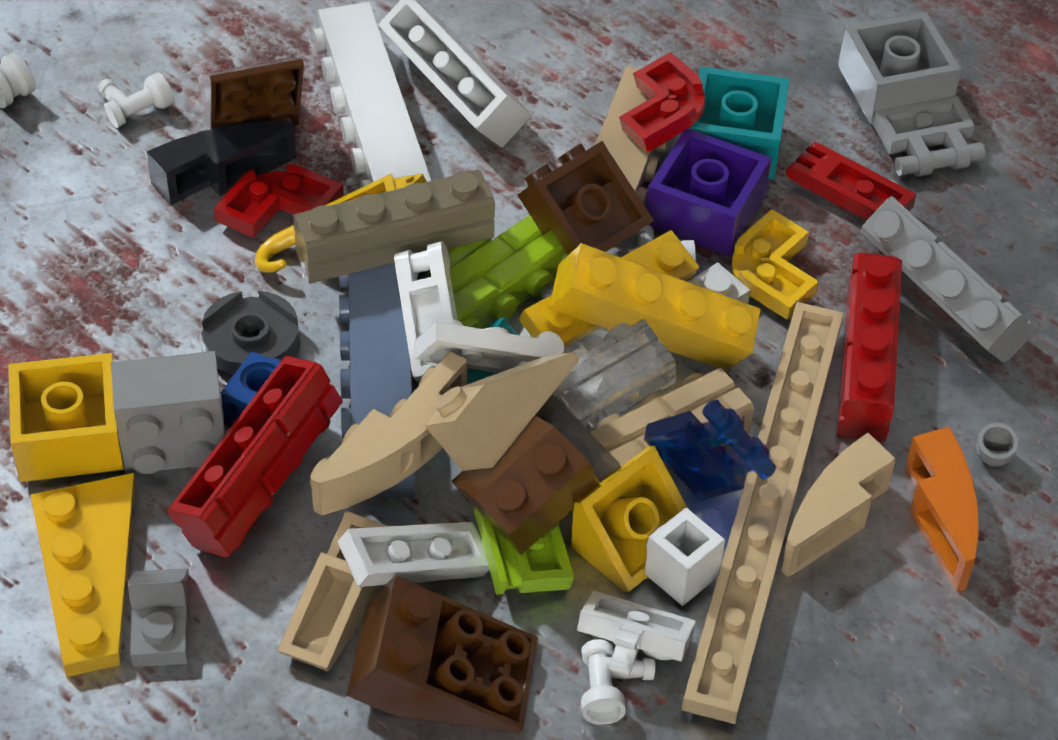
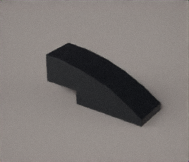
[146,120,296,205]

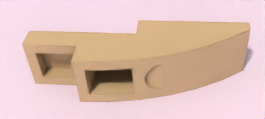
[310,351,467,515]

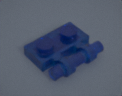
[644,400,776,501]

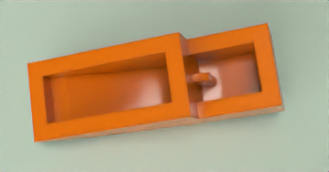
[905,426,979,592]

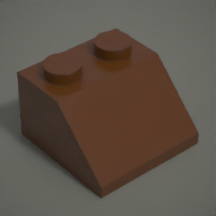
[452,415,600,555]

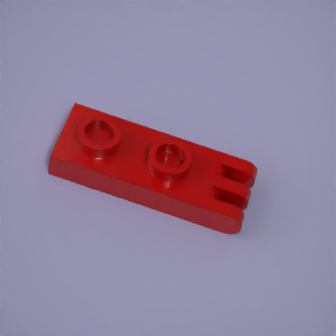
[786,142,916,220]

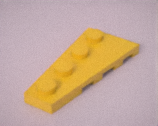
[30,473,136,677]

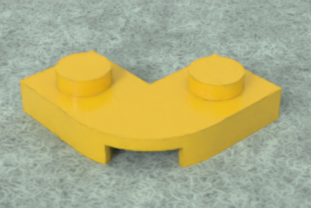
[731,209,819,320]

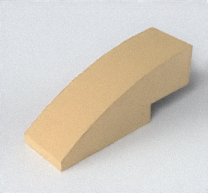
[781,433,896,577]
[277,511,390,672]

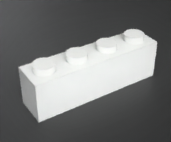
[378,0,532,148]

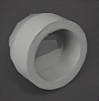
[976,422,1019,467]

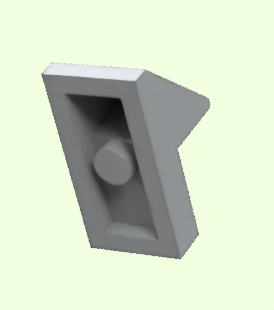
[128,569,189,667]

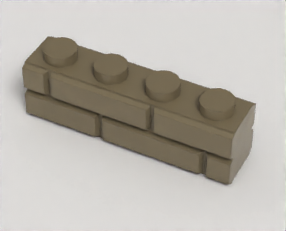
[293,169,495,284]

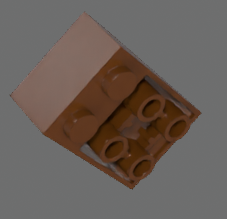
[199,58,304,130]
[346,575,538,733]

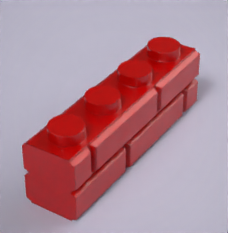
[837,252,902,442]
[167,356,343,558]

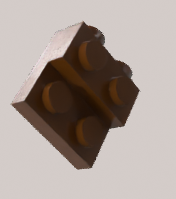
[517,141,654,255]

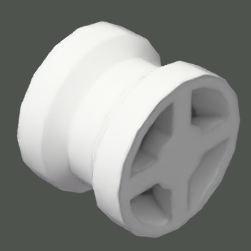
[0,52,35,108]

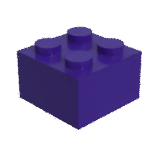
[646,129,771,257]

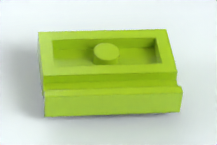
[473,507,575,595]

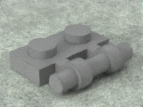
[872,96,986,177]

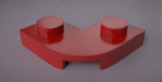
[619,52,706,153]
[213,163,344,238]

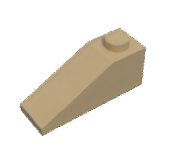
[424,352,580,471]

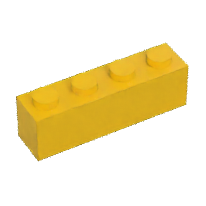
[549,243,760,371]

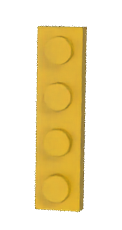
[519,230,700,348]

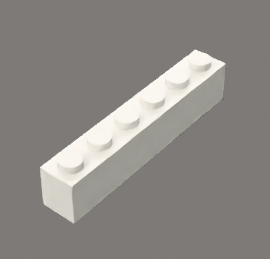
[312,2,432,188]

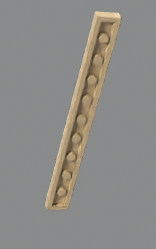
[682,302,844,724]

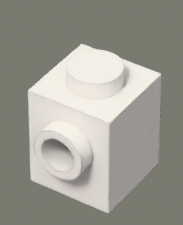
[645,508,725,606]

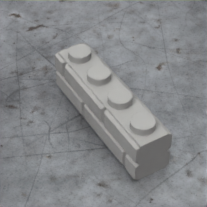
[860,196,1037,363]

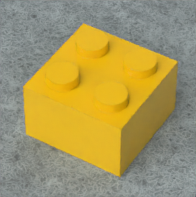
[8,353,124,482]

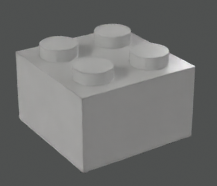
[838,12,961,124]
[111,351,225,475]

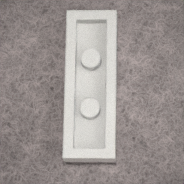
[337,522,489,587]

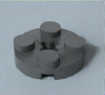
[201,291,301,375]

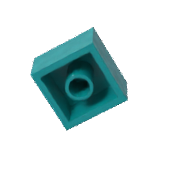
[689,66,790,180]

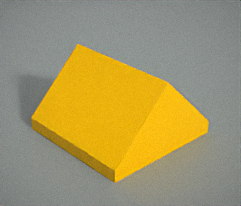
[571,446,688,592]

